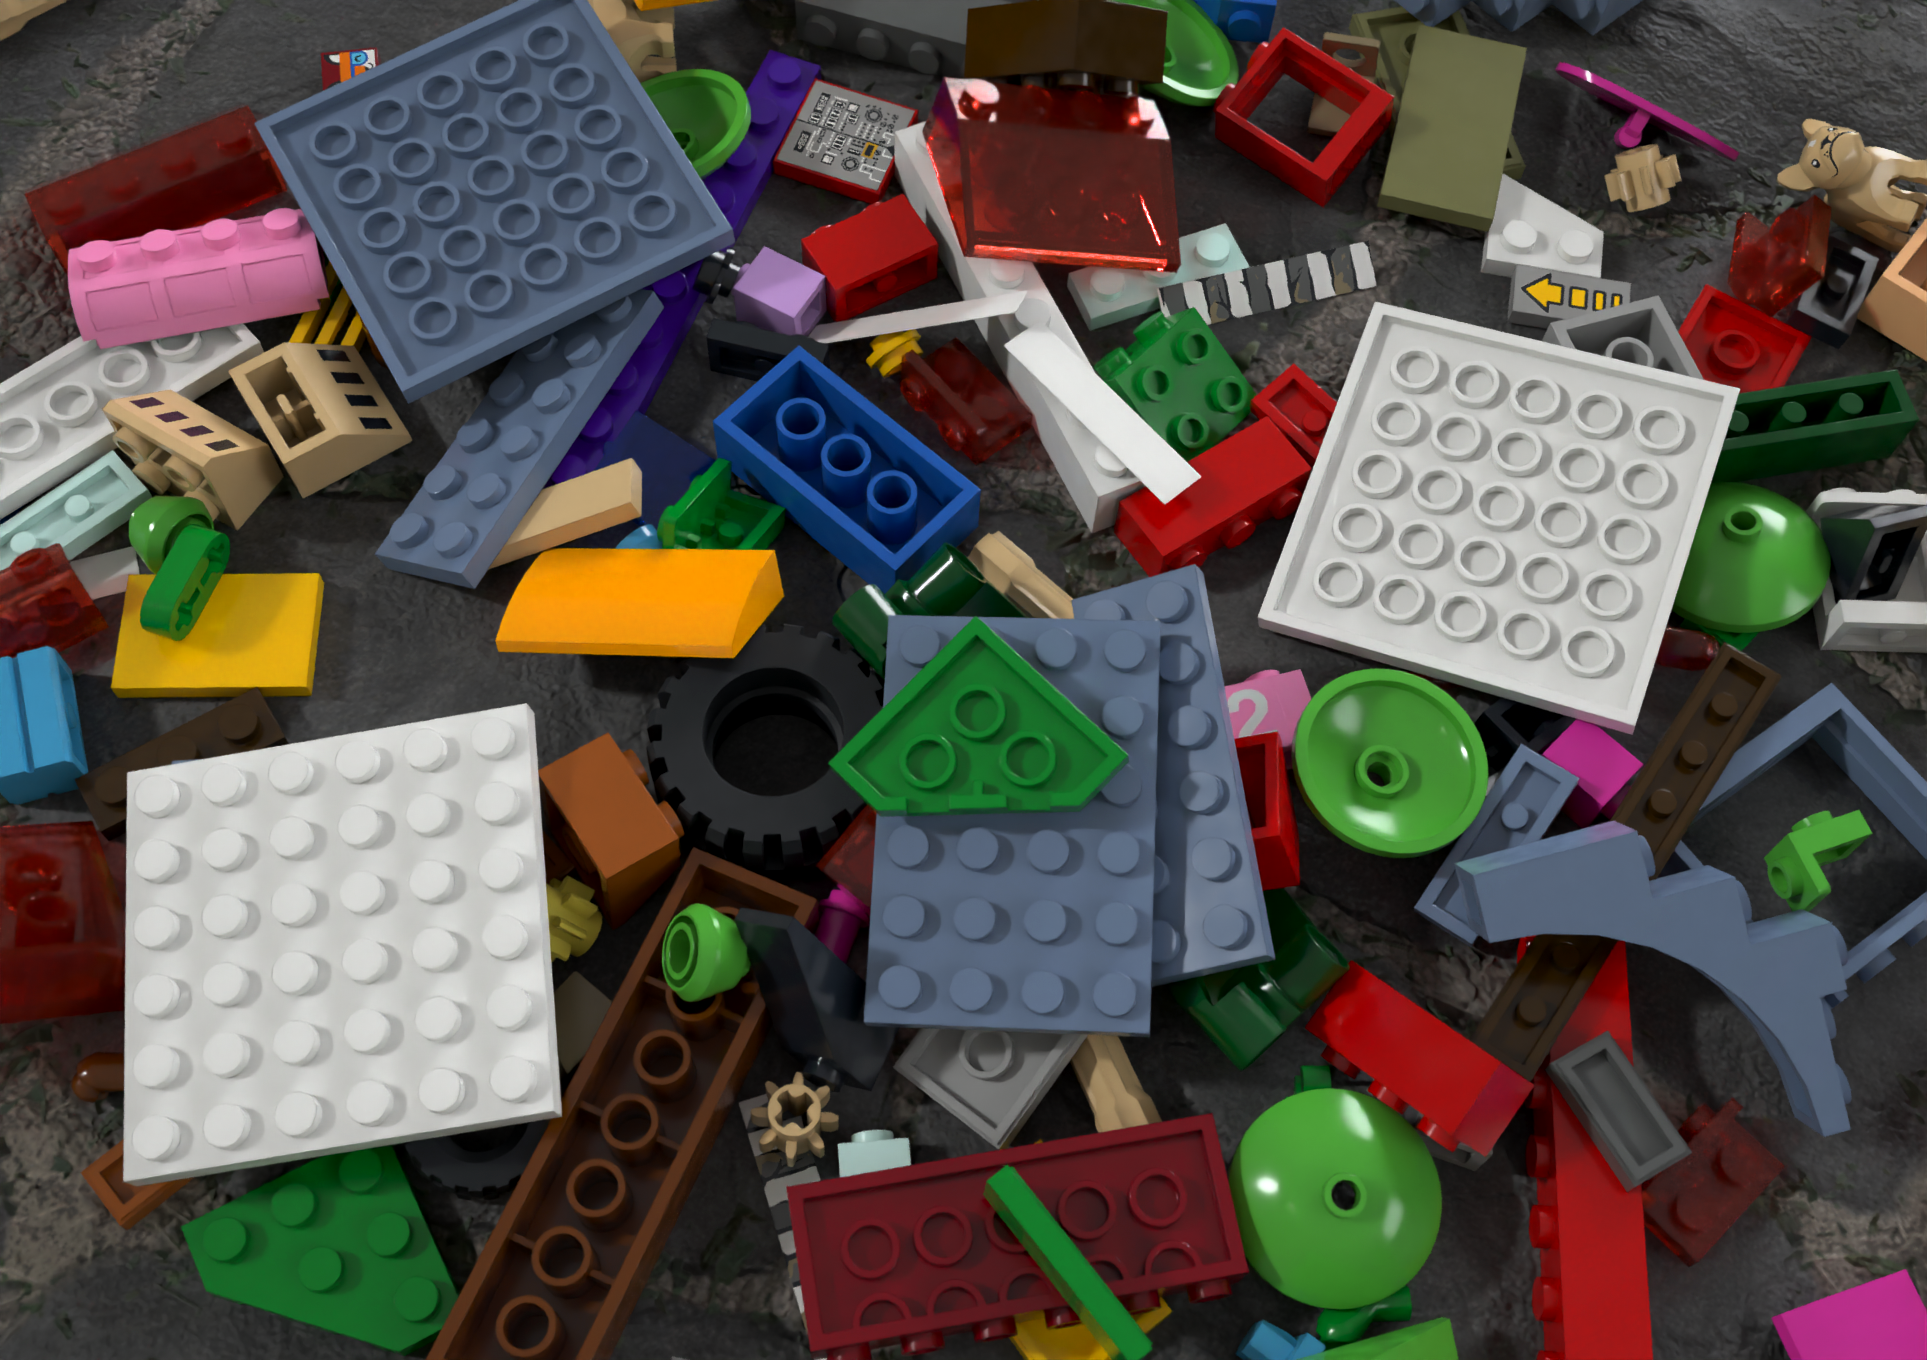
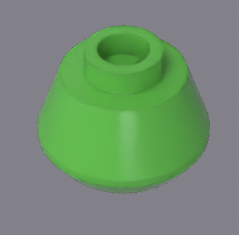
[129,496,214,575]
[662,903,751,1002]

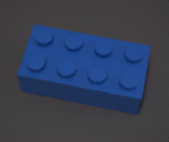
[713,346,981,594]

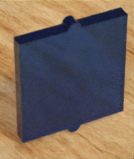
[594,410,716,530]

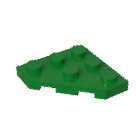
[828,616,1129,817]
[181,1144,460,1356]

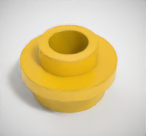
[866,329,924,378]

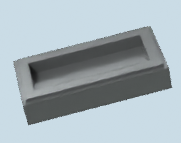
[1544,1031,1692,1192]

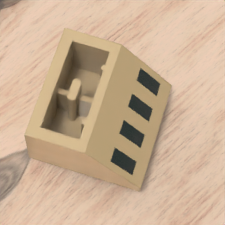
[228,342,412,499]
[102,389,284,531]

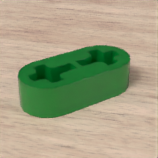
[140,524,230,641]

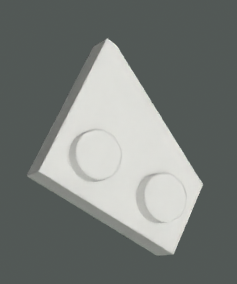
[1481,174,1604,278]

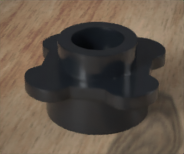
[692,247,741,304]

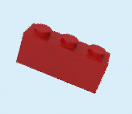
[1114,416,1312,577]
[1305,960,1535,1157]

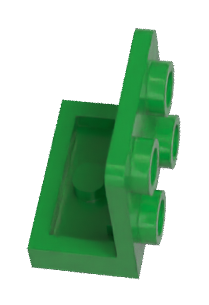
[1094,307,1257,462]

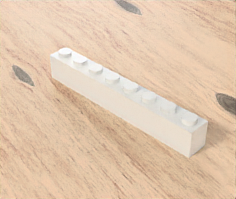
[895,114,1145,534]

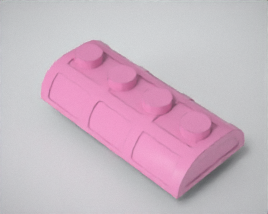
[68,208,329,349]

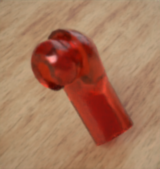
[1655,623,1720,671]

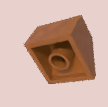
[538,732,684,930]

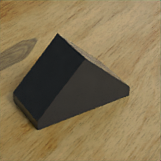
[1820,505,1927,604]

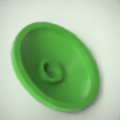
[1112,0,1239,106]
[640,69,751,180]
[1672,482,1831,633]
[1291,668,1488,858]
[1227,1088,1442,1309]

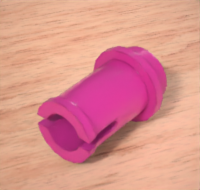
[814,890,870,964]

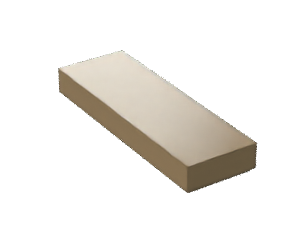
[488,458,642,570]

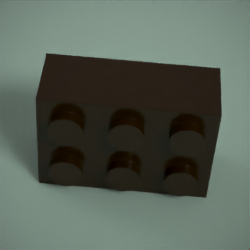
[964,0,1168,101]

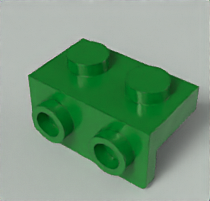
[657,458,786,550]

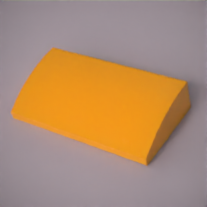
[495,548,784,658]

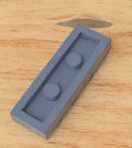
[1414,744,1580,948]

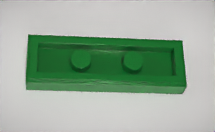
[983,1165,1153,1360]

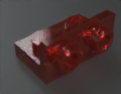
[1728,194,1832,318]
[900,337,1032,466]
[0,543,109,658]
[1641,1097,1785,1267]

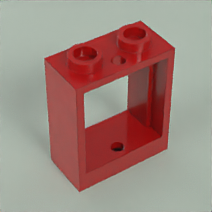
[1213,27,1394,208]

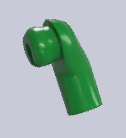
[1316,1285,1412,1352]

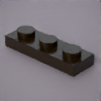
[74,687,289,841]

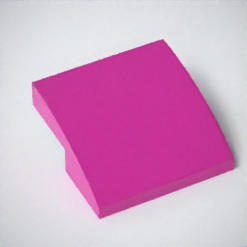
[1771,1269,1927,1360]

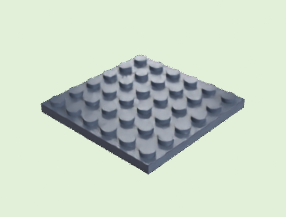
[254,0,735,404]

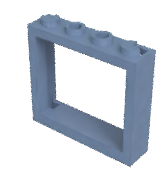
[1657,683,1927,1010]

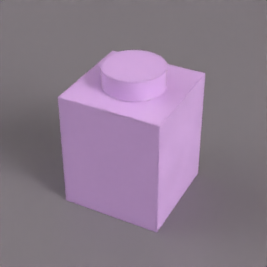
[731,246,827,336]

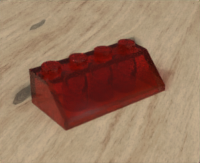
[24,104,287,277]

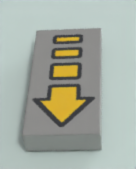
[1507,264,1631,329]

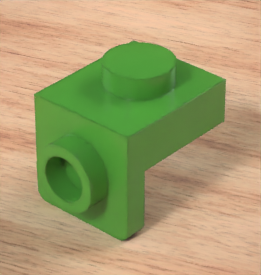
[1764,810,1873,912]

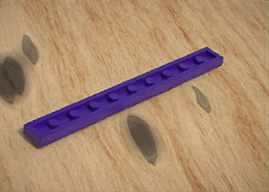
[543,50,821,489]

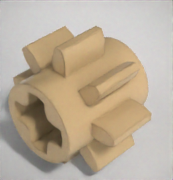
[1604,144,1681,212]
[751,1072,839,1167]

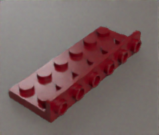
[786,1113,1249,1360]

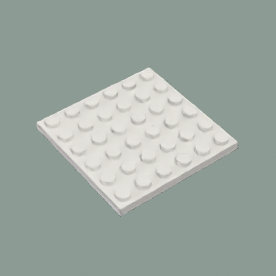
[1257,302,1740,735]
[123,703,562,1186]

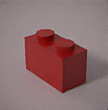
[801,194,938,322]

